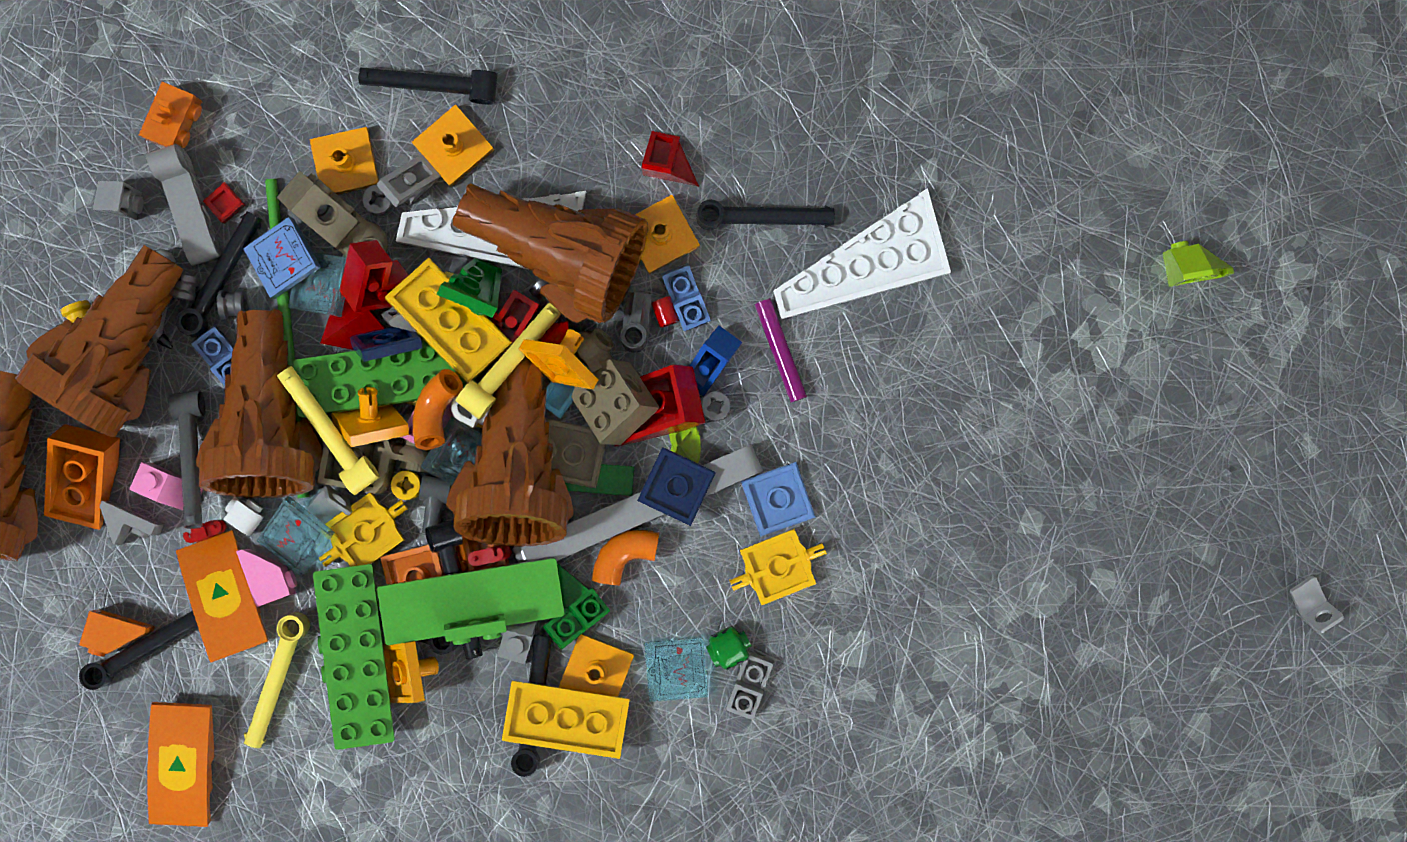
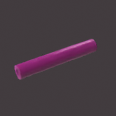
[754,298,807,403]

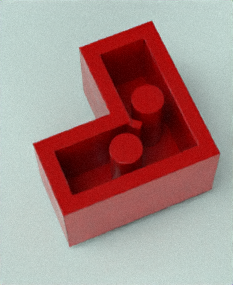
[339,240,409,313]
[486,290,542,353]

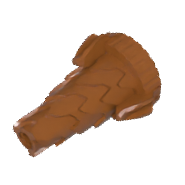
[453,183,648,323]
[15,245,184,438]
[196,309,323,498]
[446,356,573,547]
[0,371,38,561]

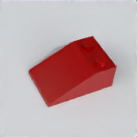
[615,364,705,447]

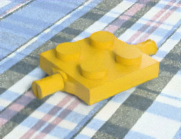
[319,493,408,567]
[729,529,827,605]

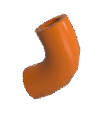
[413,369,463,450]
[591,530,660,586]

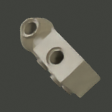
[277,171,388,259]
[571,328,660,445]
[317,438,439,494]

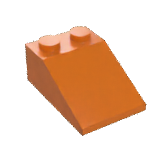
[44,424,120,530]

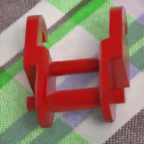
[183,520,227,543]
[468,546,512,566]

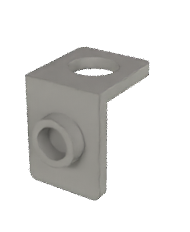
[302,485,352,529]
[1290,575,1344,634]

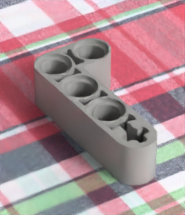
[146,144,221,266]

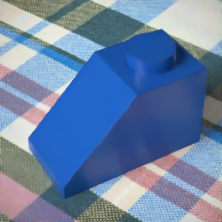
[689,325,742,397]

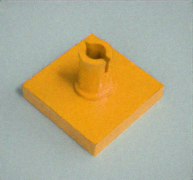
[412,104,494,187]
[309,127,379,195]
[635,195,700,274]
[518,329,598,390]
[331,387,409,447]
[559,634,635,697]
[383,641,439,703]

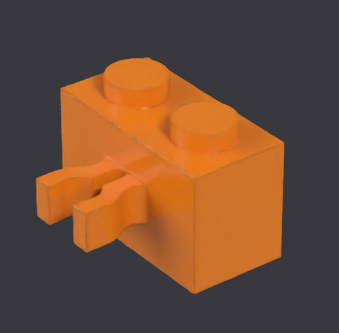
[139,82,202,148]

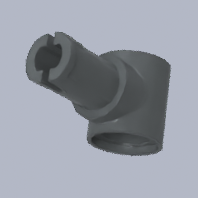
[419,475,454,533]

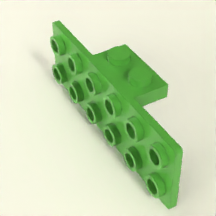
[293,340,476,418]
[377,558,564,645]
[313,564,395,750]

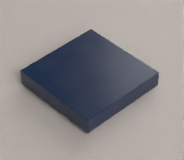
[350,327,422,362]
[637,447,716,526]

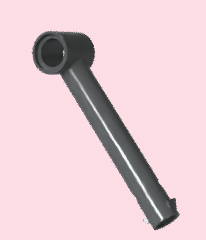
[168,390,205,529]

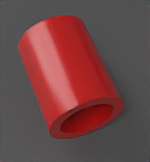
[651,296,679,328]

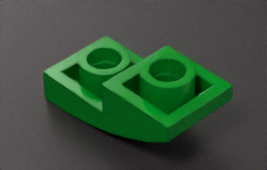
[543,588,610,650]

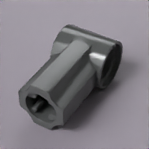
[620,292,652,353]

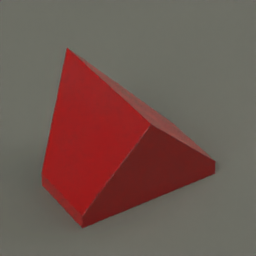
[641,131,699,187]
[320,298,385,350]

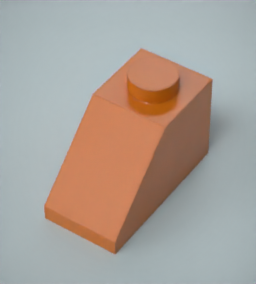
[79,609,155,657]

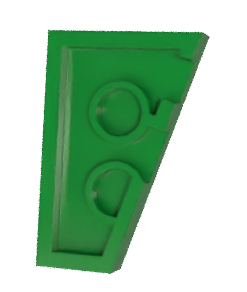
[436,258,502,318]

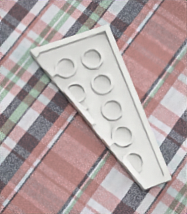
[773,188,951,320]
[396,191,586,270]

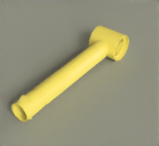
[455,303,561,420]
[277,366,380,495]
[244,612,310,748]

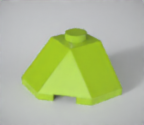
[1162,241,1234,287]

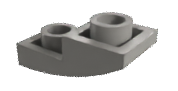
[725,650,774,720]

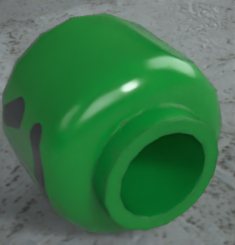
[706,626,752,670]

